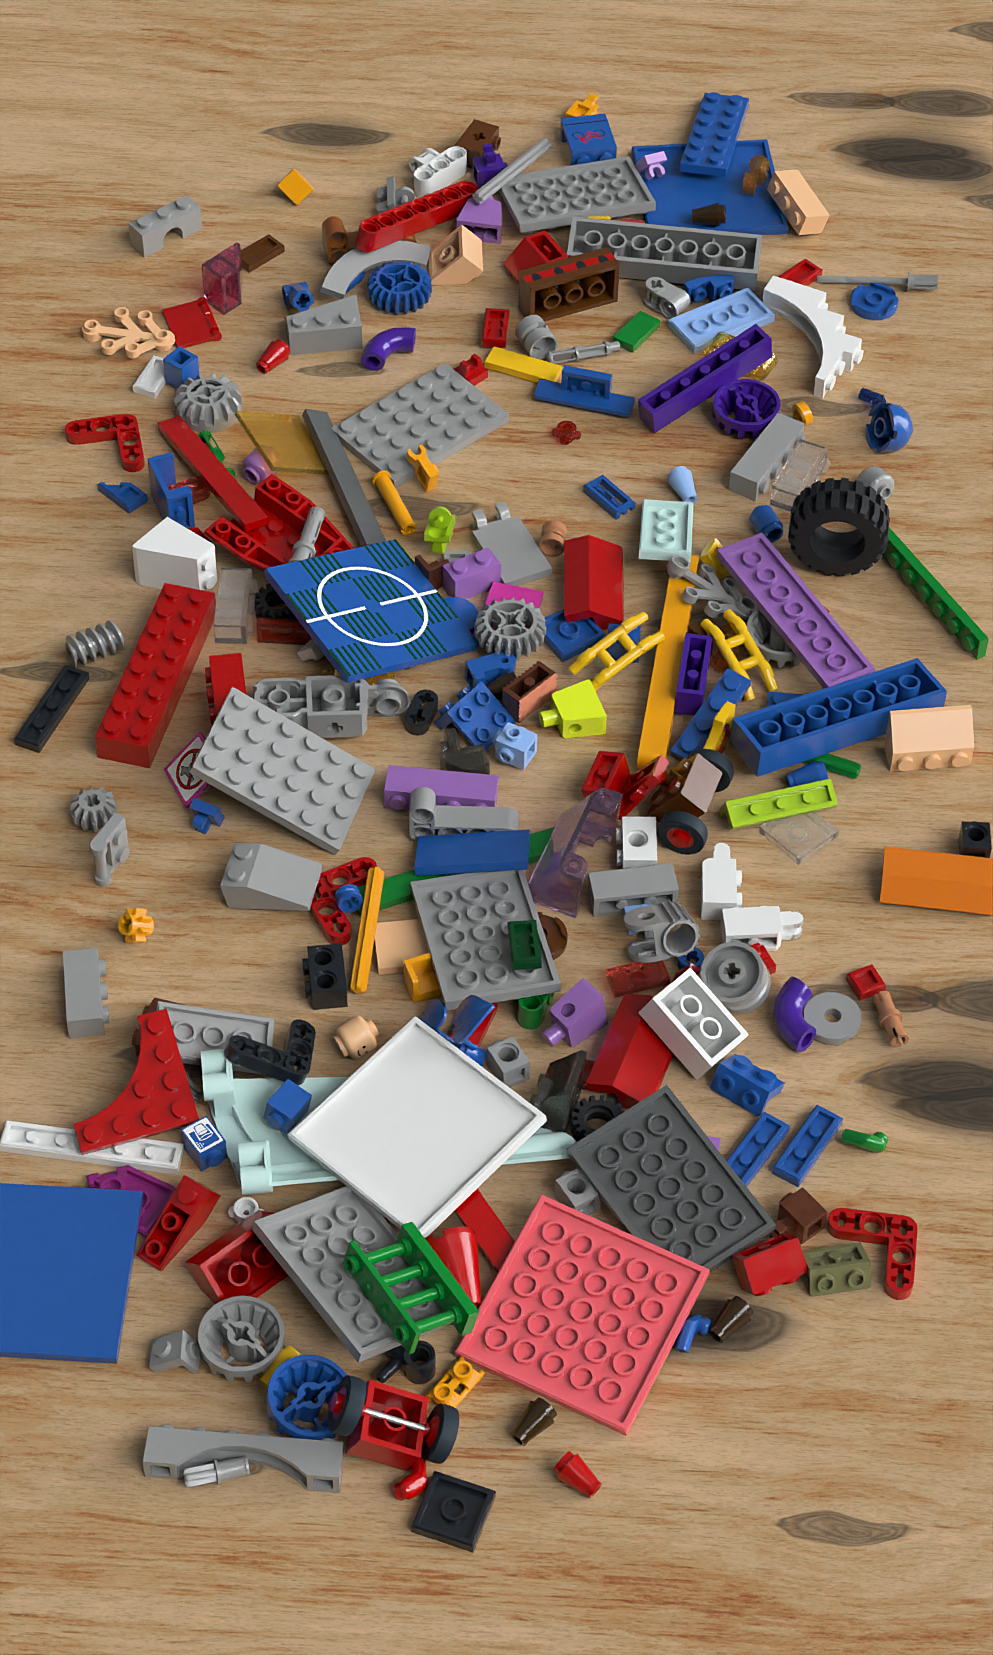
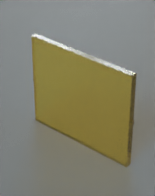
[234,411,329,475]

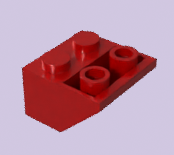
[503,230,568,285]

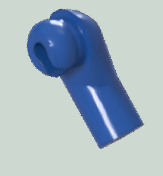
[674,1314,711,1353]

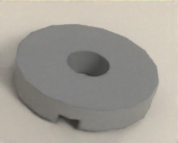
[803,992,862,1045]

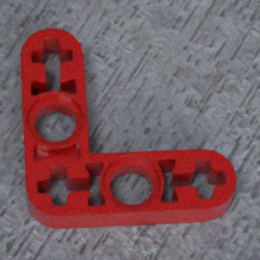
[65,414,145,472]
[309,857,377,945]
[827,1208,918,1300]

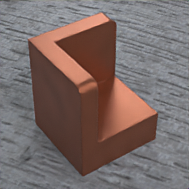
[415,555,450,590]

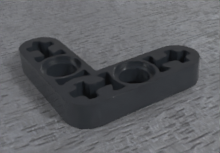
[224,1019,316,1085]

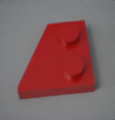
[612,755,669,821]

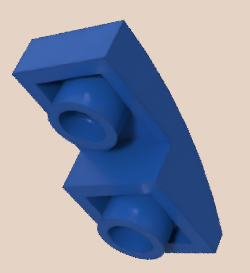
[683,275,735,304]

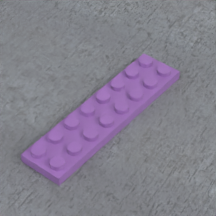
[717,533,875,689]

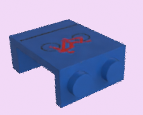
[560,114,617,166]
[147,452,195,529]

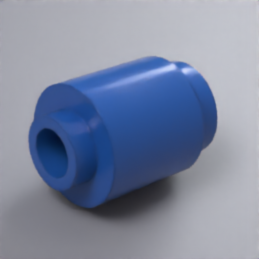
[749,505,783,543]

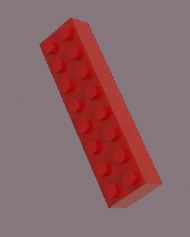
[95,583,217,768]

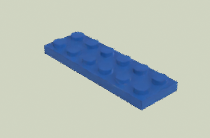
[680,92,749,177]

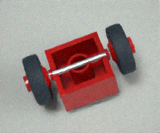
[328,1375,459,1471]

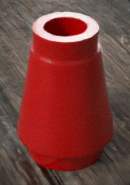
[255,339,291,374]
[553,1451,602,1499]

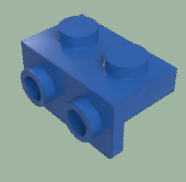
[710,1054,785,1116]

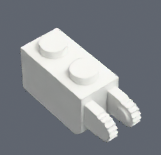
[701,842,742,920]
[720,906,804,951]

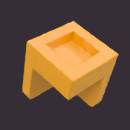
[277,167,314,205]
[403,953,441,1003]

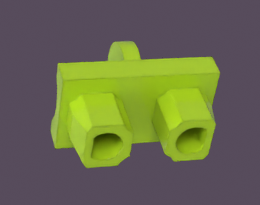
[424,506,456,553]

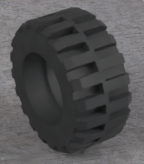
[788,477,890,576]

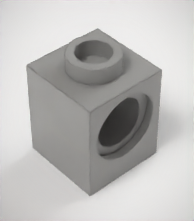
[487,1036,530,1088]
[555,1168,601,1216]

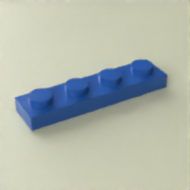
[670,668,751,761]

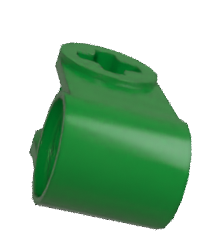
[517,993,554,1030]

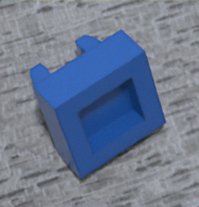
[189,798,225,834]

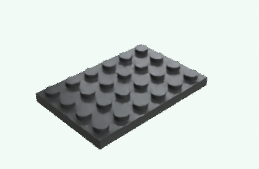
[567,1085,776,1272]

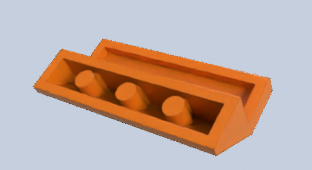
[879,846,993,915]

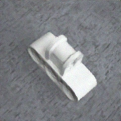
[408,146,467,198]

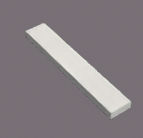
[0,1120,184,1175]

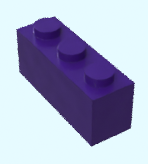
[675,633,712,716]

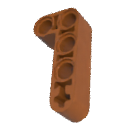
[322,217,417,266]

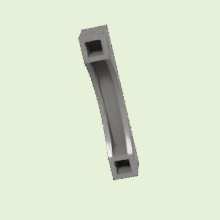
[143,1425,344,1493]

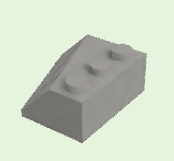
[285,294,363,355]

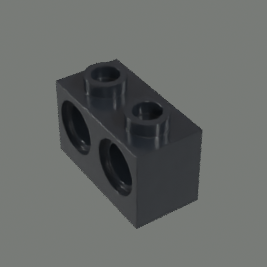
[302,943,348,1010]

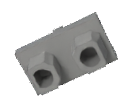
[377,176,415,214]

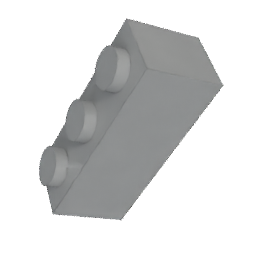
[588,864,679,917]
[63,948,110,1039]

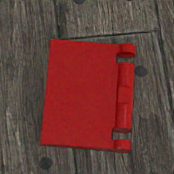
[162,297,222,348]

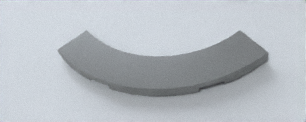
[320,241,431,299]

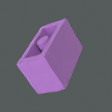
[442,547,501,599]

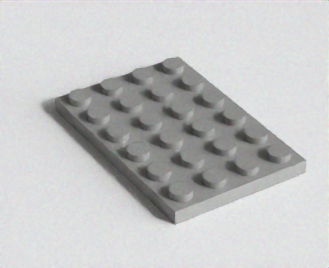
[498,156,656,233]
[332,363,509,488]
[189,687,376,855]
[410,870,561,1010]
[252,1186,450,1363]

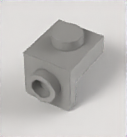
[149,1330,201,1373]

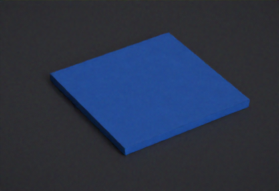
[631,139,788,235]
[0,1183,144,1364]

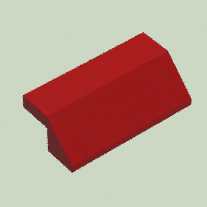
[564,535,624,630]
[585,993,674,1109]

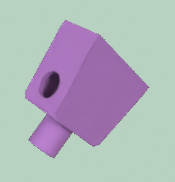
[457,196,501,244]
[541,978,608,1047]

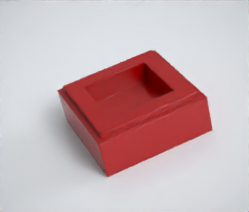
[846,964,886,1001]

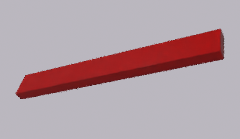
[157,416,269,532]

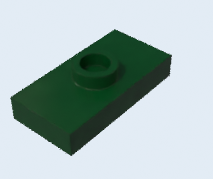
[507,920,542,970]

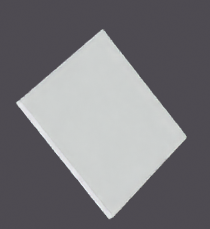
[288,1016,547,1238]

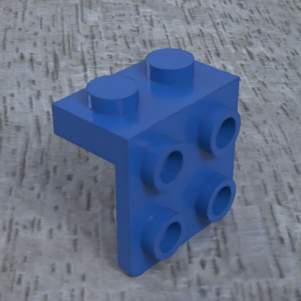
[434,681,515,753]

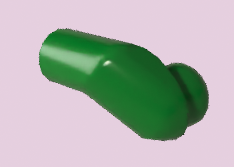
[841,1129,888,1153]

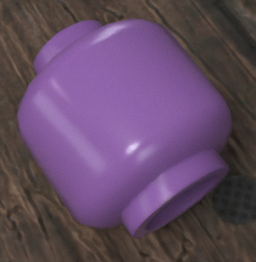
[242,447,280,484]

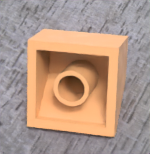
[428,225,483,285]

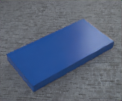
[414,829,531,876]

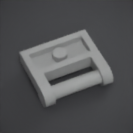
[90,813,130,887]

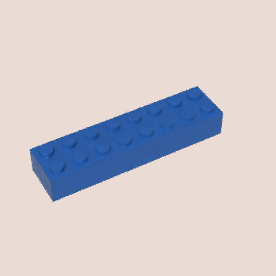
[729,658,947,777]

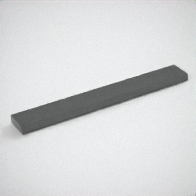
[302,409,386,547]

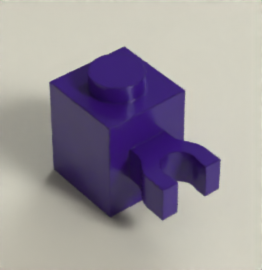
[473,144,508,189]

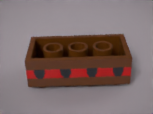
[518,247,620,322]

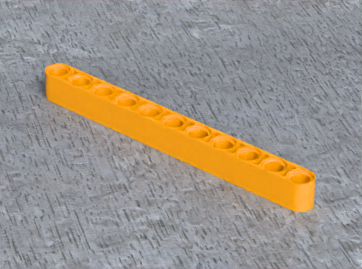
[637,554,700,769]

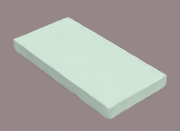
[639,499,694,562]

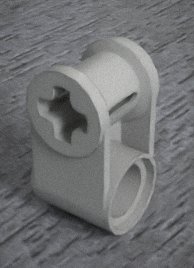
[643,277,690,319]

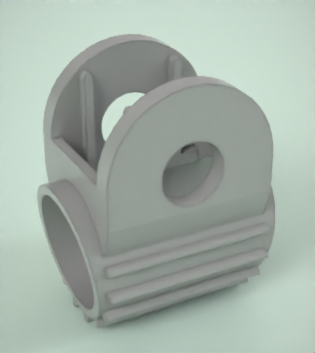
[623,900,701,963]

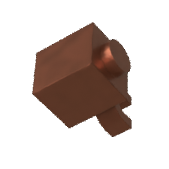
[770,1187,827,1244]

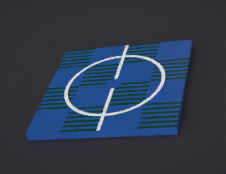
[264,539,479,683]

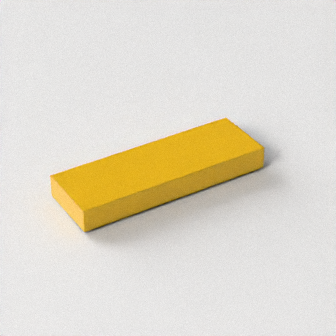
[485,347,562,383]

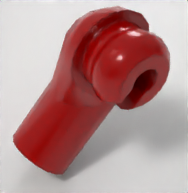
[393,1457,427,1501]

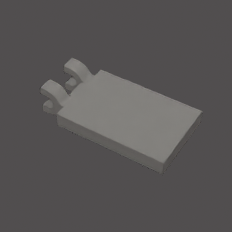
[471,501,552,586]

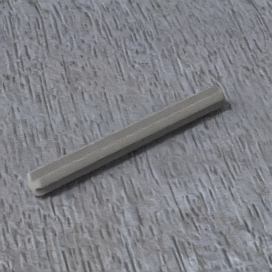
[472,138,552,204]

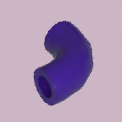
[361,327,416,371]
[773,976,816,1052]

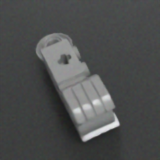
[253,675,410,738]

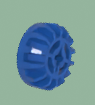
[264,1355,347,1440]

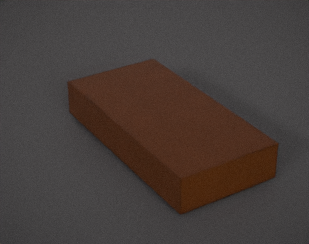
[233,234,285,273]

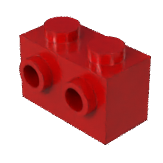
[731,1232,808,1296]

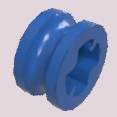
[335,884,363,913]
[678,947,704,974]

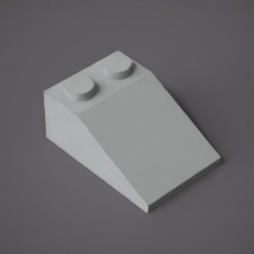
[220,843,323,911]

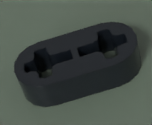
[405,689,438,736]

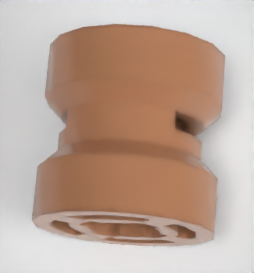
[539,520,567,557]

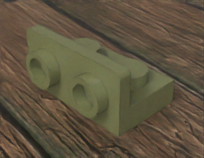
[802,1242,871,1297]

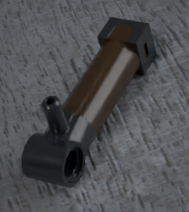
[376,1340,436,1385]

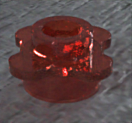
[551,421,581,445]

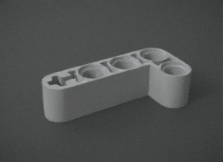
[409,787,519,842]

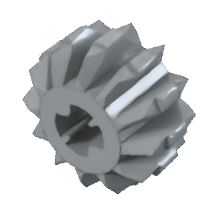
[69,785,118,833]

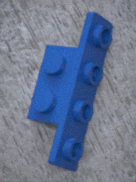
[534,365,635,417]

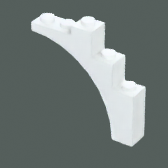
[763,275,864,399]

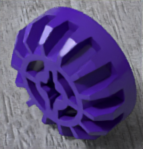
[712,379,781,439]

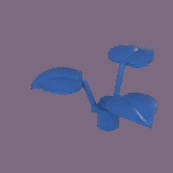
[418,995,495,1066]

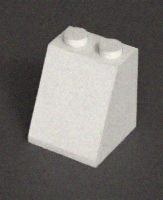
[132,517,217,591]

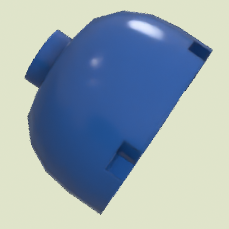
[865,402,913,453]

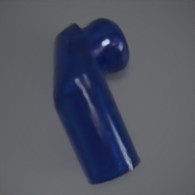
[858,388,887,409]

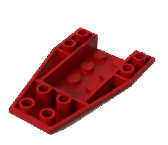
[204,473,354,572]

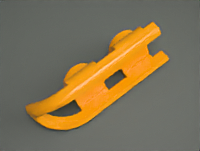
[425,1356,485,1421]

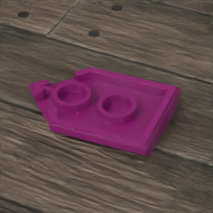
[86,1165,176,1237]

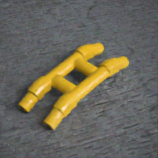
[701,609,778,702]
[568,611,665,692]

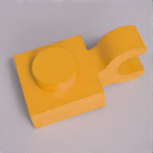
[565,93,599,118]
[406,445,439,492]

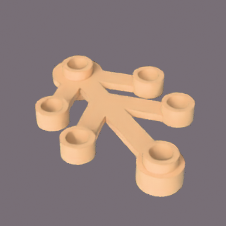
[82,307,175,358]

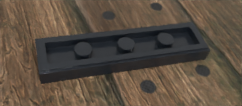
[14,665,90,753]

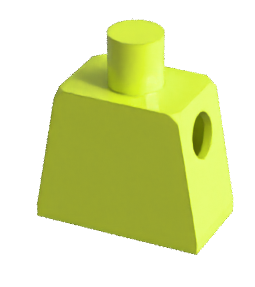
[539,679,607,738]

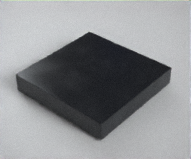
[411,1471,496,1553]

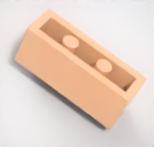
[767,170,830,235]

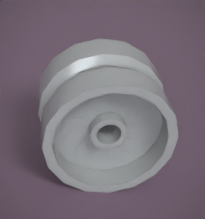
[700,941,771,1015]

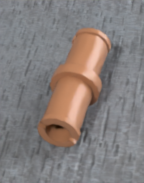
[872,991,909,1047]

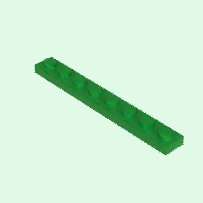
[883,527,989,660]

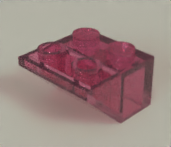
[202,242,243,315]

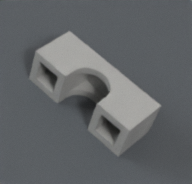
[129,195,202,258]

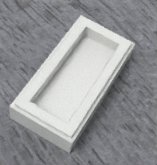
[132,355,167,399]

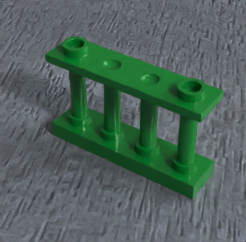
[343,1222,479,1355]

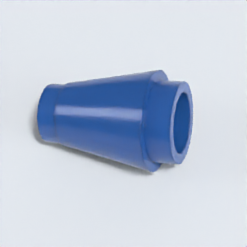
[786,761,828,787]

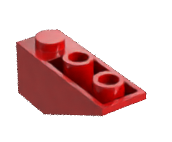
[136,1175,221,1271]

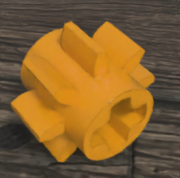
[118,908,154,943]

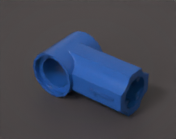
[282,282,314,312]

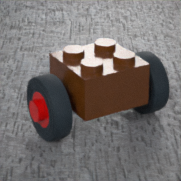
[648,749,734,855]

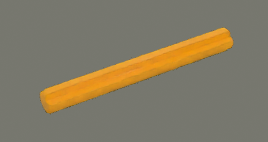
[350,867,385,994]

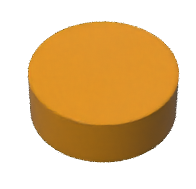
[792,401,813,427]

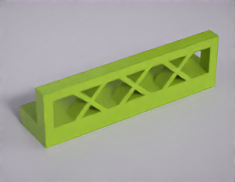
[719,779,838,830]

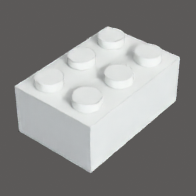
[638,968,749,1080]

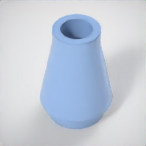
[668,466,698,503]

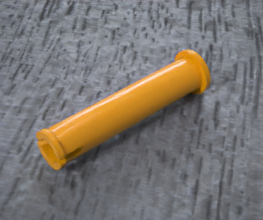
[372,471,417,535]

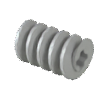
[65,620,125,668]

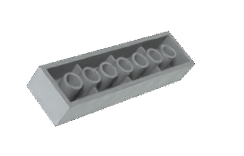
[567,217,762,291]

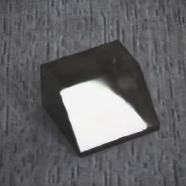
[529,1050,587,1133]

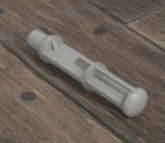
[546,341,620,364]

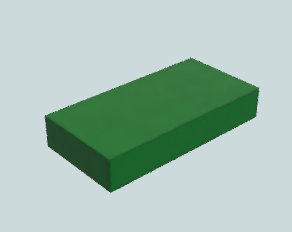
[613,311,660,352]

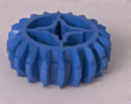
[367,260,432,315]

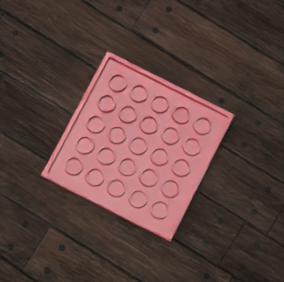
[455,1195,710,1436]

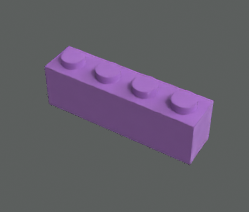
[384,765,499,811]

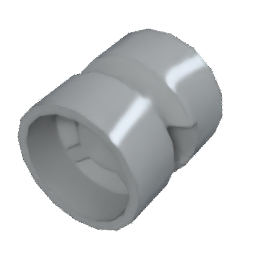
[515,315,558,360]

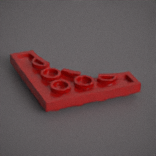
[74,1008,199,1155]

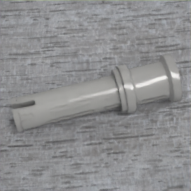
[288,507,325,563]

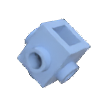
[493,722,537,770]

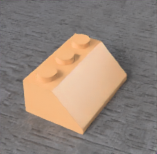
[884,705,974,772]

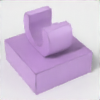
[635,151,667,180]

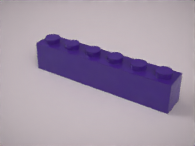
[638,324,772,433]

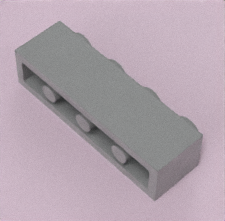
[729,413,806,501]

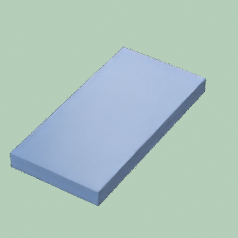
[668,288,775,354]

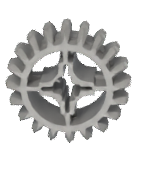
[474,597,546,660]

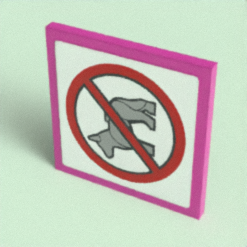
[164,732,210,808]

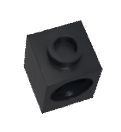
[958,821,992,858]

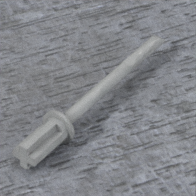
[817,272,938,291]

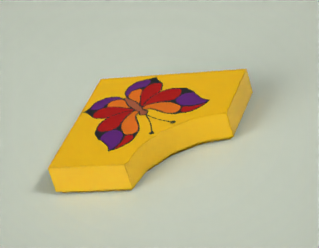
[703,701,736,754]

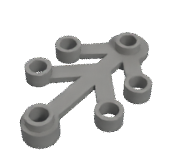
[667,554,757,620]

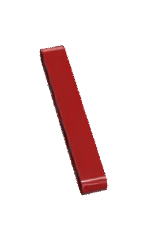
[355,181,478,252]

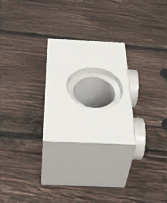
[616,816,657,869]

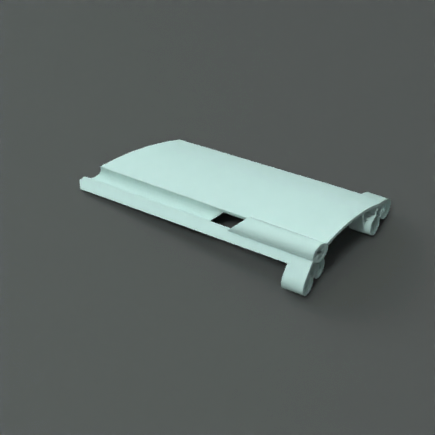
[201,1049,576,1195]

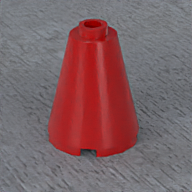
[425,1227,481,1309]

